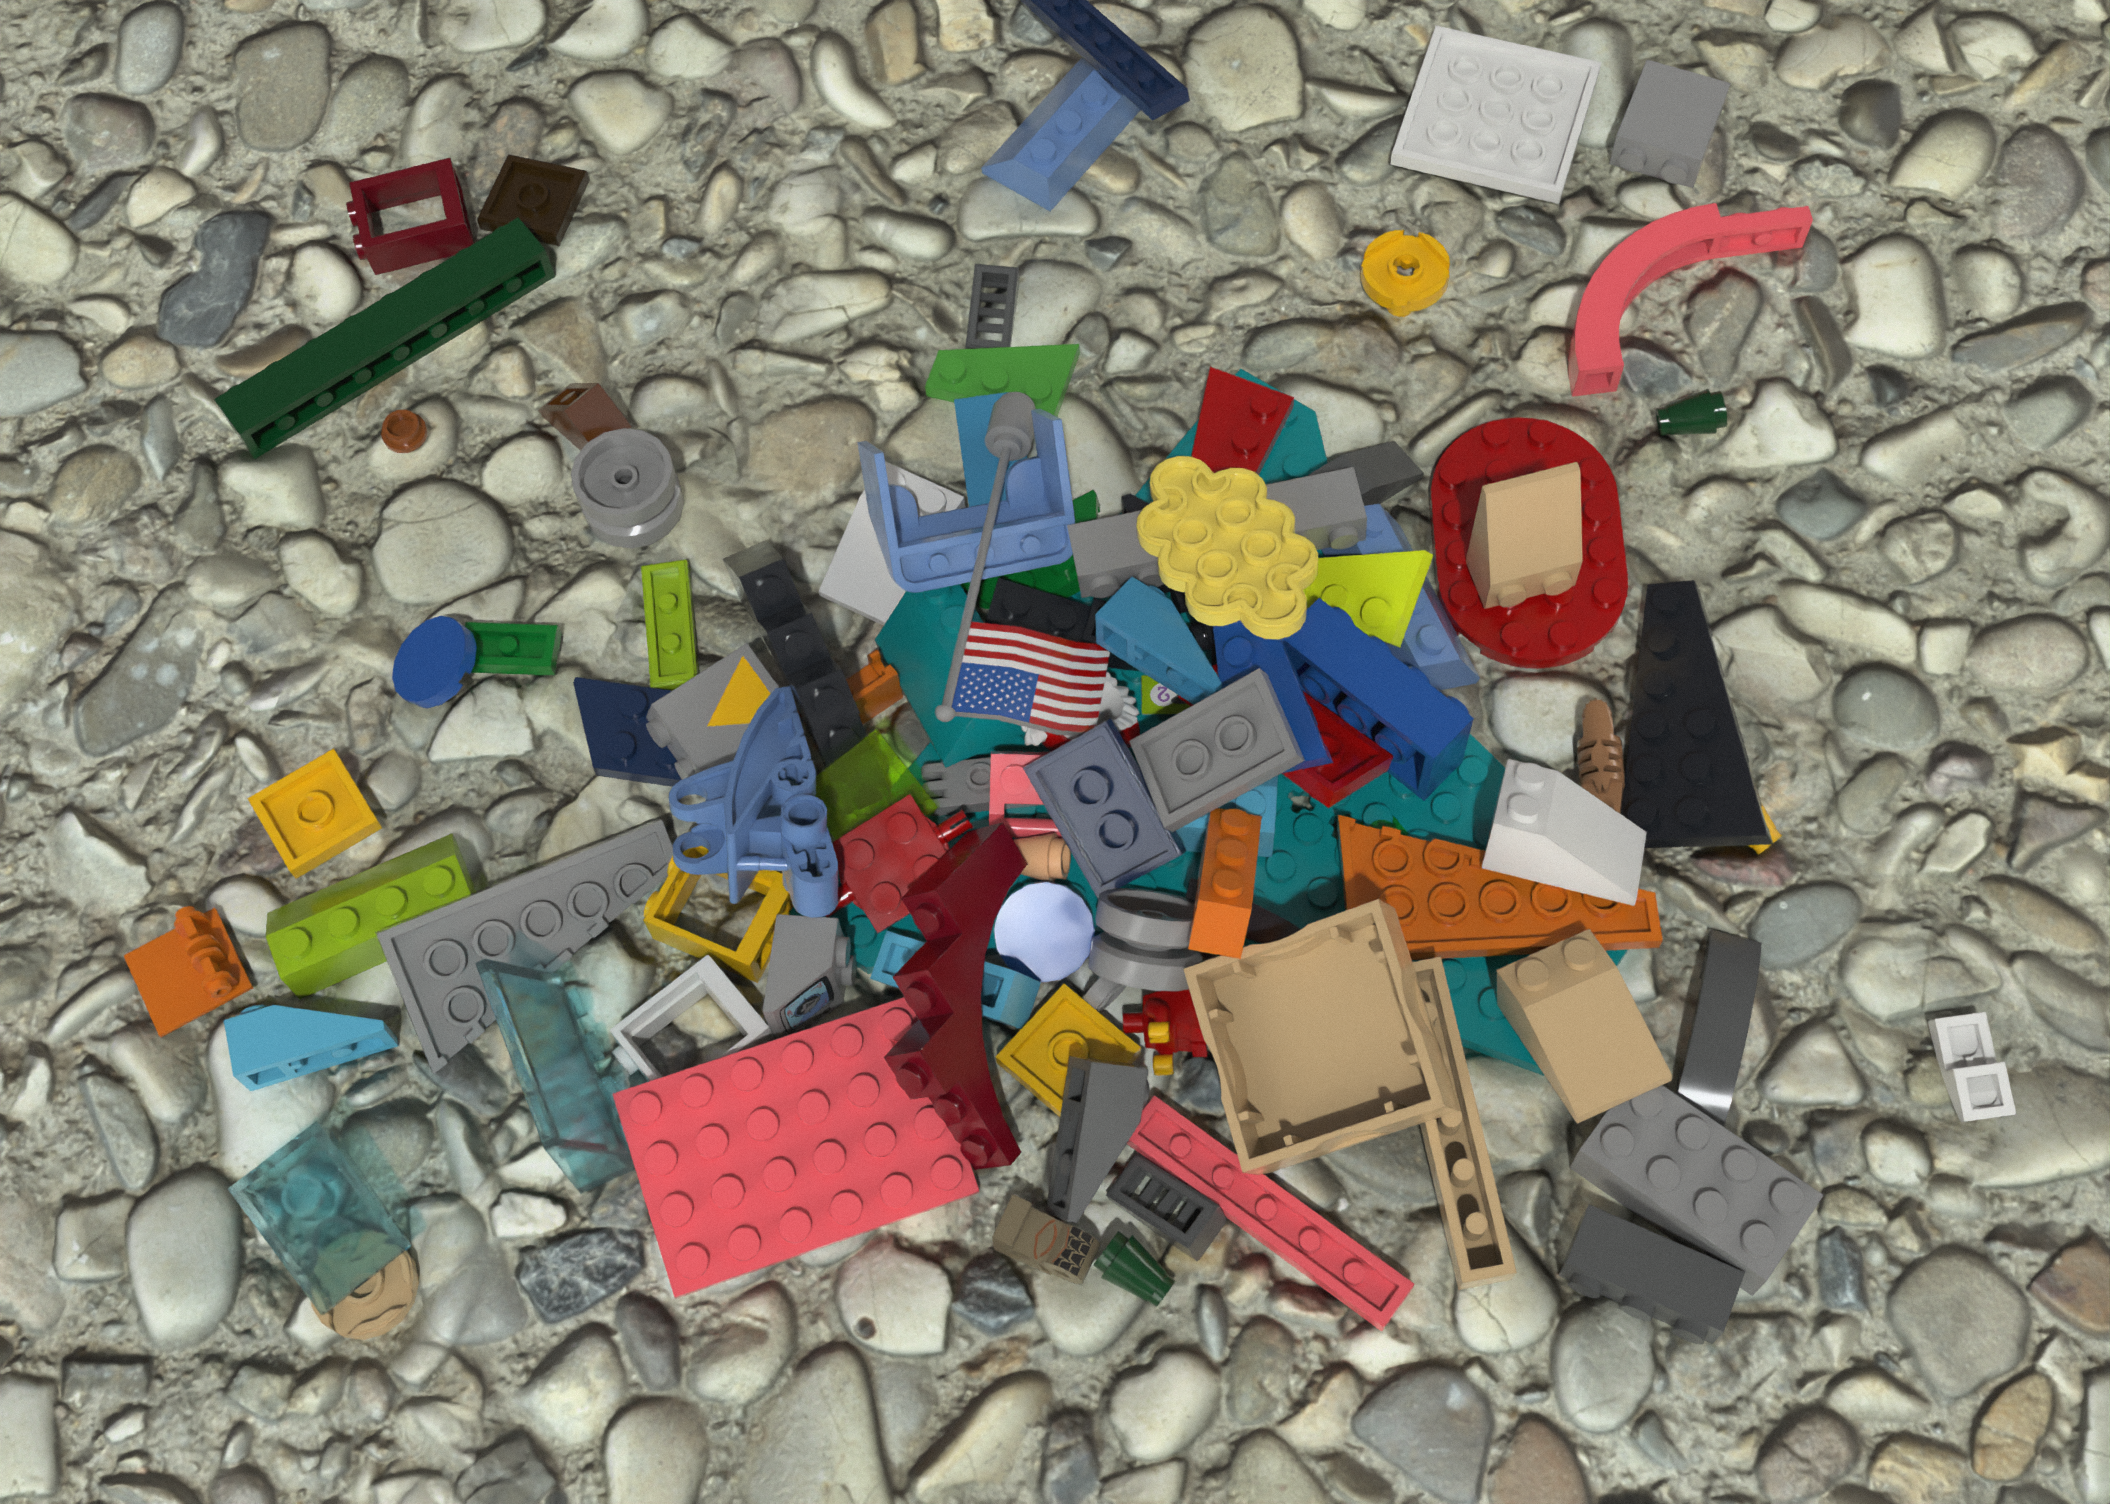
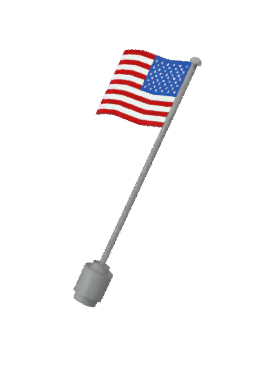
[935,392,1110,736]

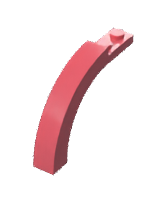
[1568,203,1813,397]

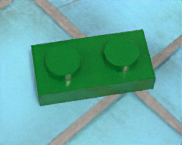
[464,622,562,675]

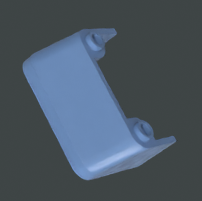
[857,409,1075,593]

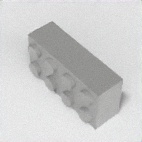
[1570,1085,1824,1296]

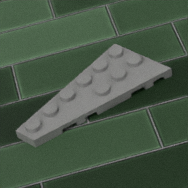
[375,819,673,1074]

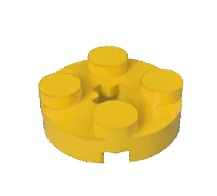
[1360,230,1450,317]

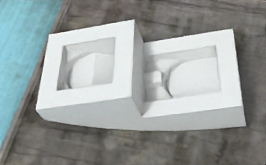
[1928,1012,2016,1122]

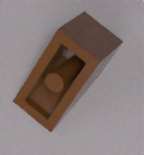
[538,383,632,451]

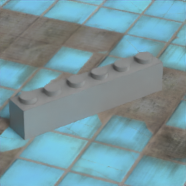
[1067,467,1367,598]

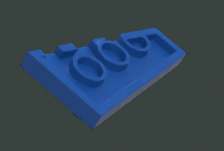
[1213,620,1334,774]

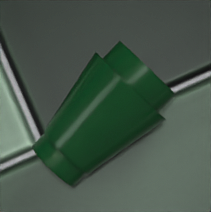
[1655,389,1727,436]
[1093,1231,1175,1307]

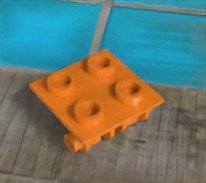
[123,906,253,1037]

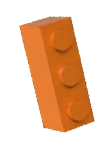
[1188,808,1262,959]

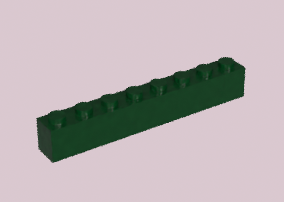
[214,217,556,459]

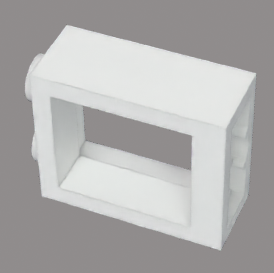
[609,955,775,1082]

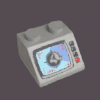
[762,914,856,1040]

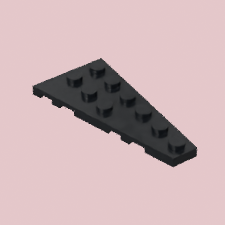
[1621,580,1773,848]

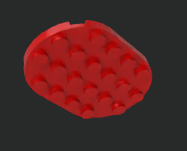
[1429,417,1628,669]

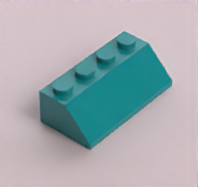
[875,584,1026,768]

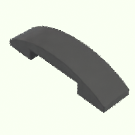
[1675,929,1762,1127]

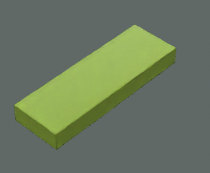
[641,559,699,691]

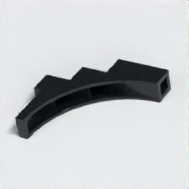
[723,541,892,815]

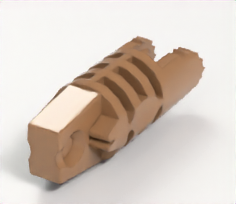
[1577,698,1625,814]

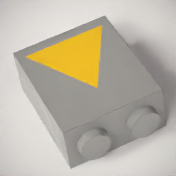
[646,643,803,780]

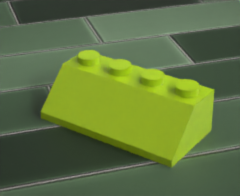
[265,833,476,999]

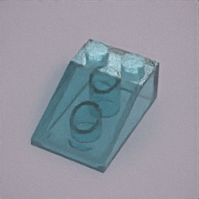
[228,1121,412,1315]

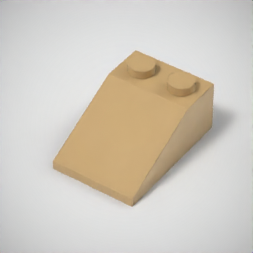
[1466,462,1583,609]
[1497,929,1672,1124]

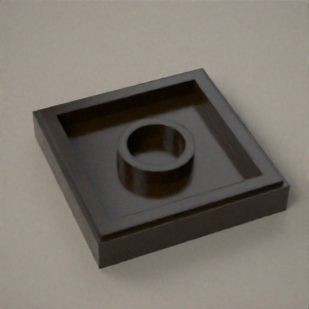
[477,154,590,246]

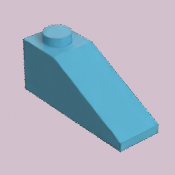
[870,931,1041,1029]
[224,1005,399,1091]

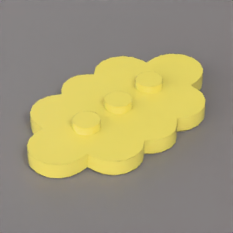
[1136,456,1318,640]

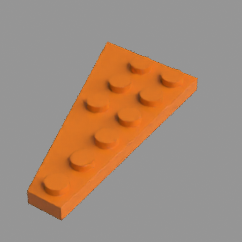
[1337,815,1663,960]

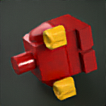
[1123,989,1207,1076]

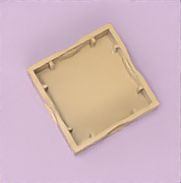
[1183,899,1460,1175]

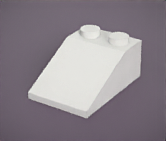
[818,461,966,626]
[1482,759,1647,906]

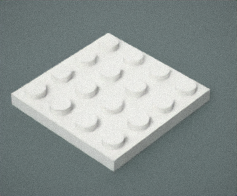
[1390,26,1601,204]

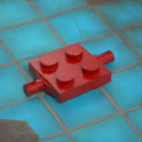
[826,794,973,933]

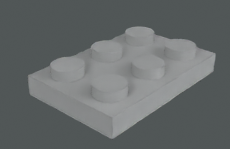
[1129,668,1305,832]

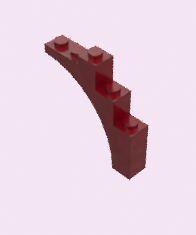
[884,822,1028,1170]

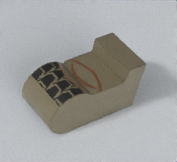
[992,1194,1101,1285]

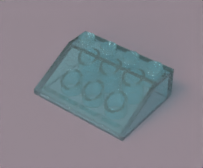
[475,959,635,1194]

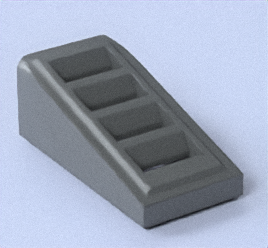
[965,264,1020,349]
[1106,1153,1227,1261]

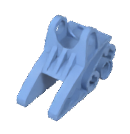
[669,686,838,918]

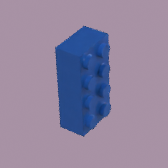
[1283,598,1474,801]

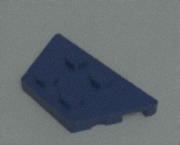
[573,677,682,787]

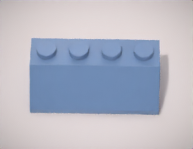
[981,58,1140,212]
[1321,504,1480,691]

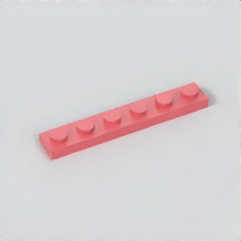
[1127,1095,1415,1331]

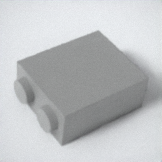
[1609,60,1731,188]

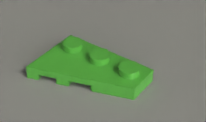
[925,344,1080,417]

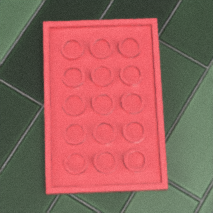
[612,997,980,1299]

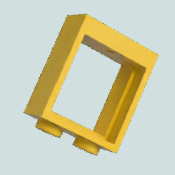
[643,846,794,983]

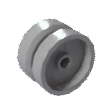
[571,428,684,549]
[1088,888,1203,991]

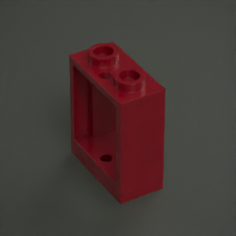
[346,158,474,275]

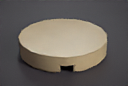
[309,1231,419,1340]

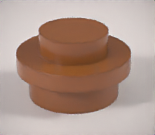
[381,409,428,453]

